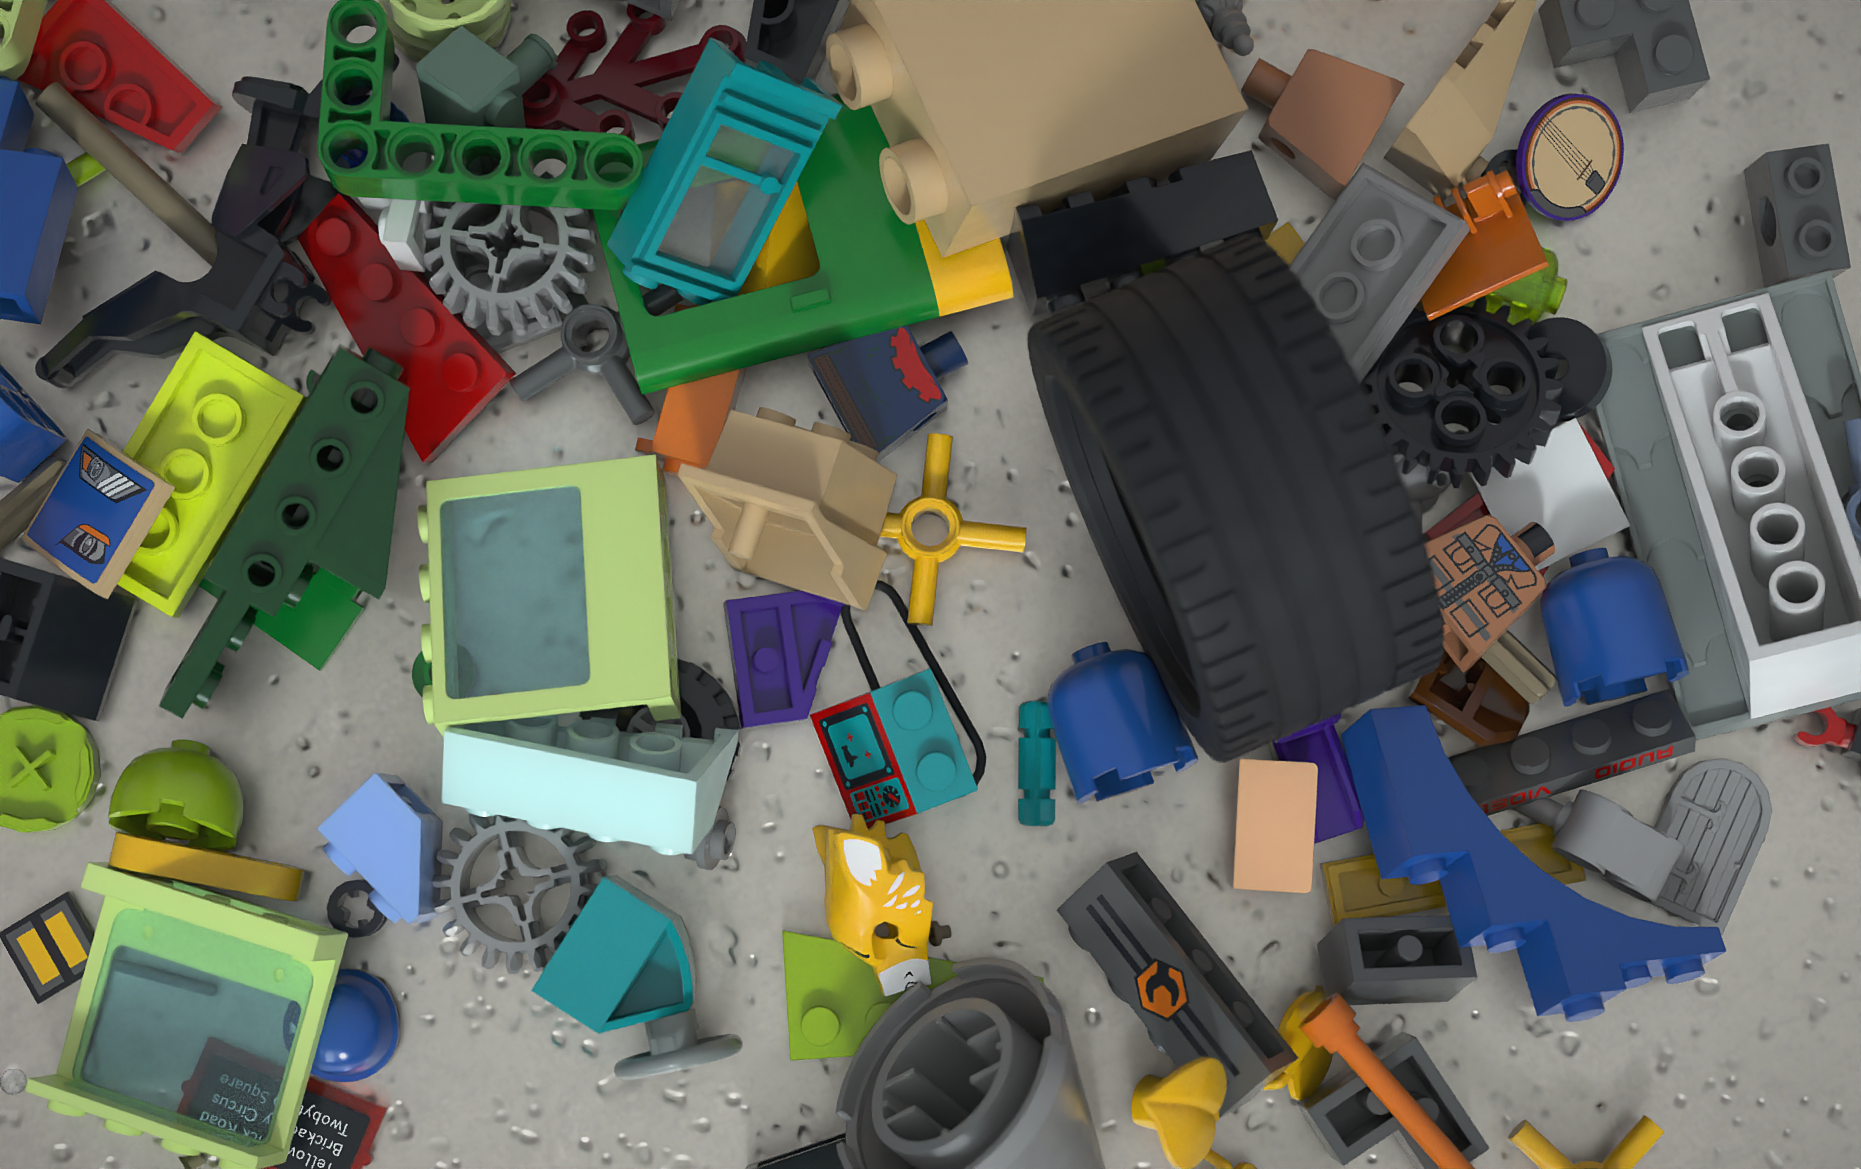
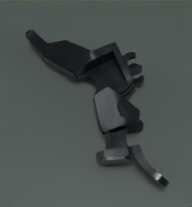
[35,52,400,388]

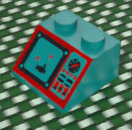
[810,668,978,829]

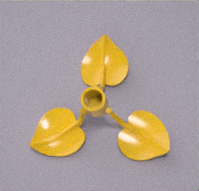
[1131,985,1333,1169]

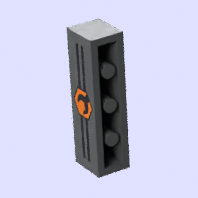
[1057,852,1298,1118]

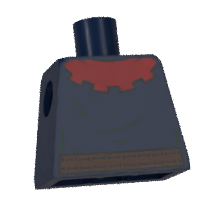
[807,326,969,462]

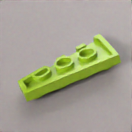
[782,930,1044,1061]

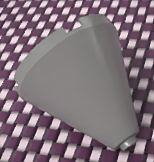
[836,957,1106,1169]

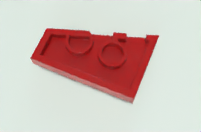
[17,0,222,154]

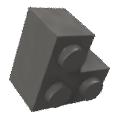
[1538,0,1710,113]
[1296,1032,1490,1169]

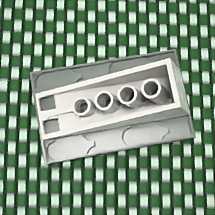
[1594,270,1861,740]

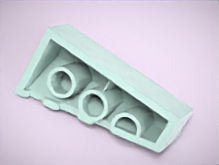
[442,714,739,855]

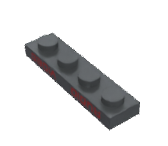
[1448,689,1696,816]

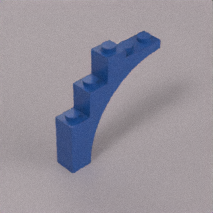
[0,76,78,325]
[1341,705,1727,1022]

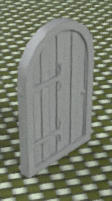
[1652,758,1772,935]

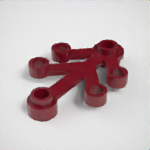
[522,3,746,141]

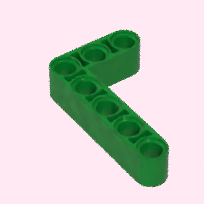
[317,0,644,210]

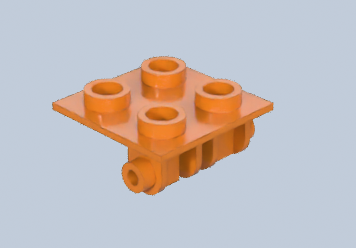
[1421,170,1549,321]

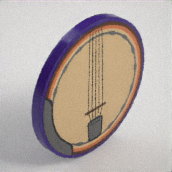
[1516,93,1624,221]

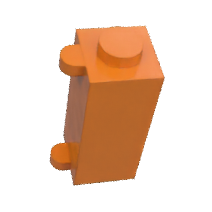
[635,304,747,477]

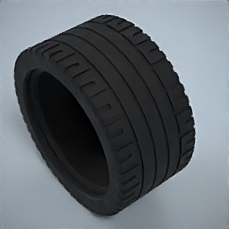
[1027,234,1445,763]

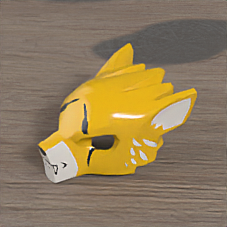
[812,814,933,996]

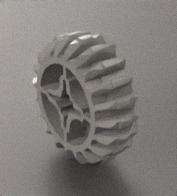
[423,164,597,337]
[432,813,606,974]

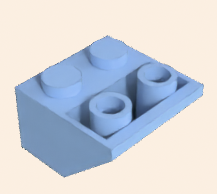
[317,773,442,924]

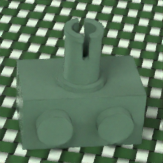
[416,25,558,176]

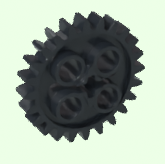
[1360,295,1564,488]

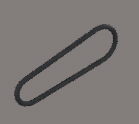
[840,580,986,798]

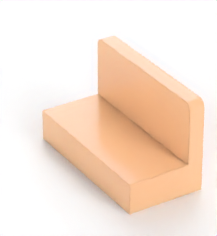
[1233,759,1318,893]

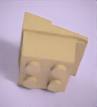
[677,407,897,611]

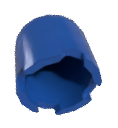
[1540,548,1689,707]
[1047,642,1198,804]

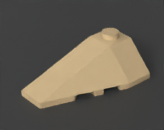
[1383,0,1537,202]

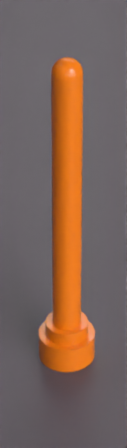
[1299,993,1475,1169]

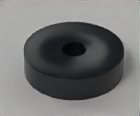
[1510,317,1613,422]

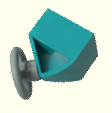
[531,875,743,1080]

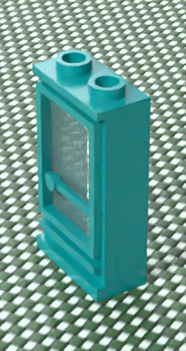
[607,38,842,305]

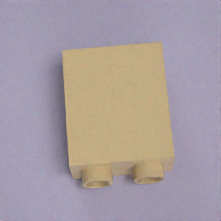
[826,0,1248,258]

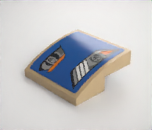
[22,428,175,599]

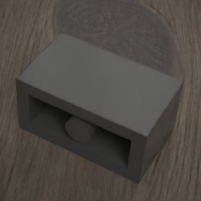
[1317,915,1477,1005]

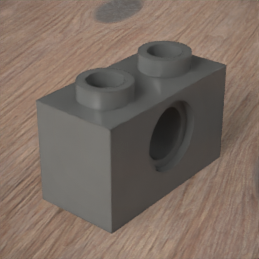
[1744,143,1851,288]

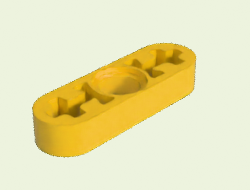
[108,832,305,901]

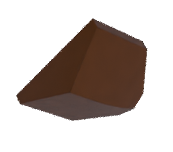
[1408,649,1530,746]

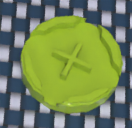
[0,705,101,833]

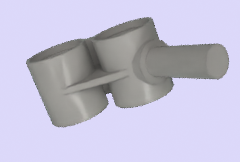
[1512,789,1684,904]

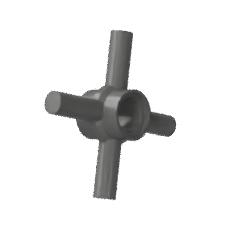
[509,274,684,425]

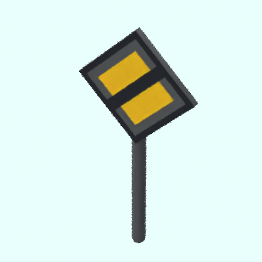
[0,891,220,1004]

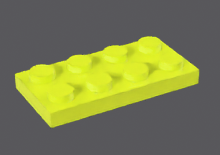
[117,331,308,618]

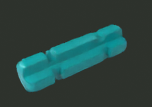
[1018,701,1056,826]

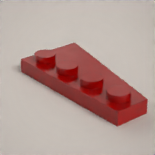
[297,193,516,463]

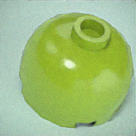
[107,739,244,851]

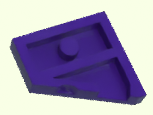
[723,591,845,729]

